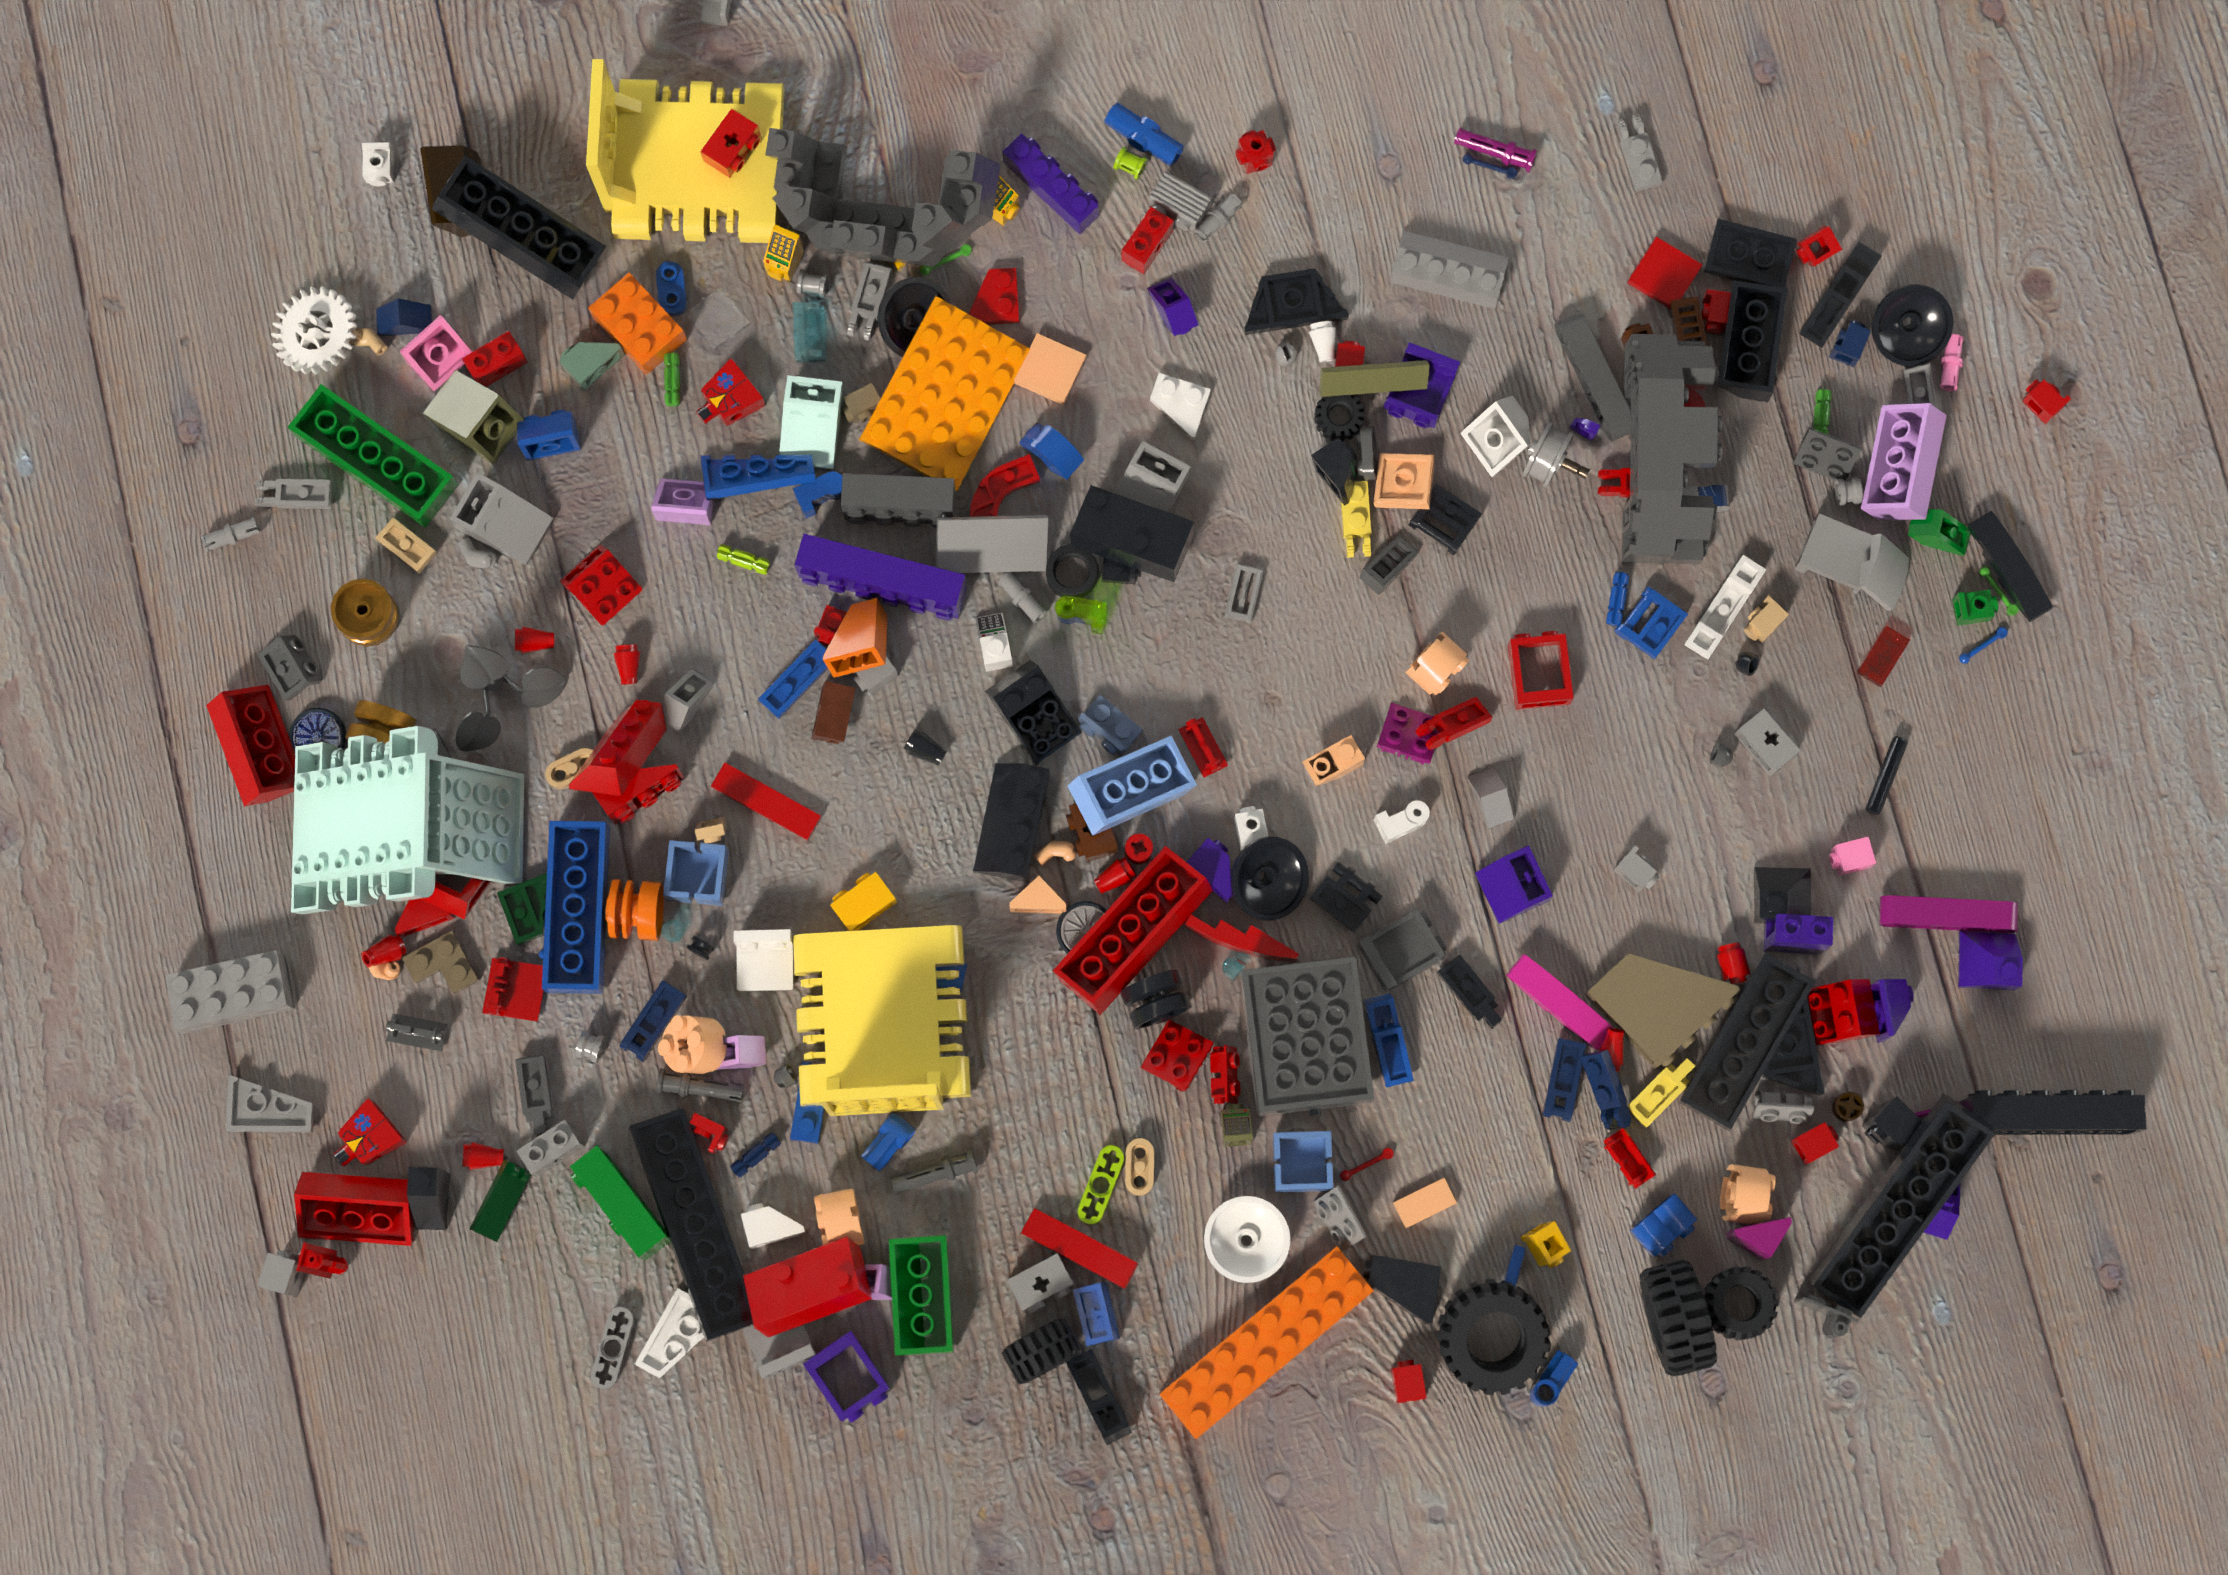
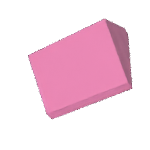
[399,315,472,391]

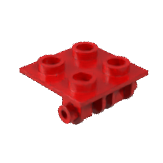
[482,957,544,1022]
[1140,1020,1214,1092]

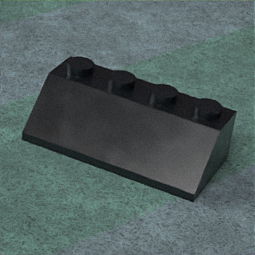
[1717,280,1788,402]
[973,763,1050,883]

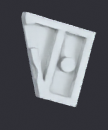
[1150,373,1211,440]

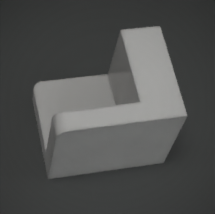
[701,0,731,26]

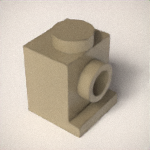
[841,383,881,424]

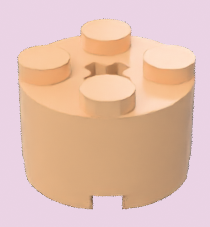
[1405,631,1469,695]
[658,1015,727,1074]
[1720,1164,1776,1225]
[814,1188,864,1245]

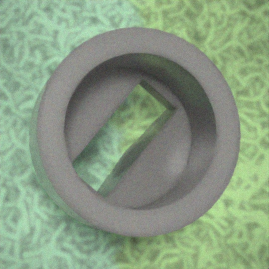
[1275,343,1297,367]

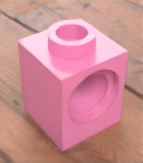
[1829,837,1876,876]

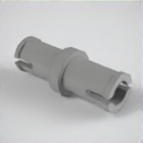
[1193,194,1243,243]
[201,517,260,552]
[998,572,1047,624]

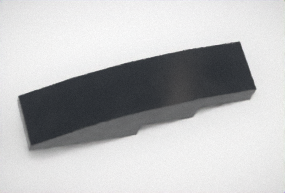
[1799,242,1882,348]
[1967,511,2053,623]

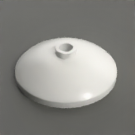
[1204,1196,1290,1283]

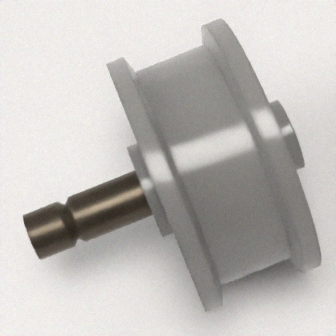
[1522,422,1590,488]

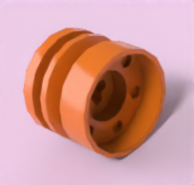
[606,879,664,941]

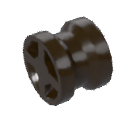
[1832,1092,1864,1122]

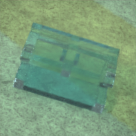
[792,302,827,363]

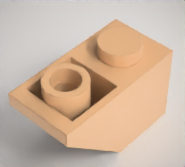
[1302,735,1365,786]

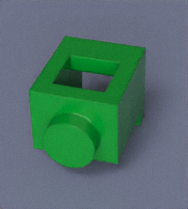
[1952,589,1998,626]

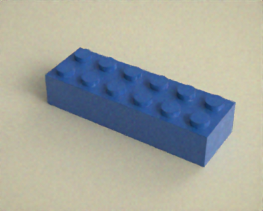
[542,821,610,994]

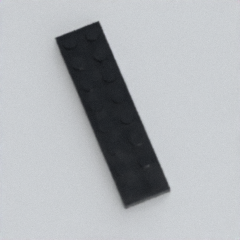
[629,1108,754,1342]

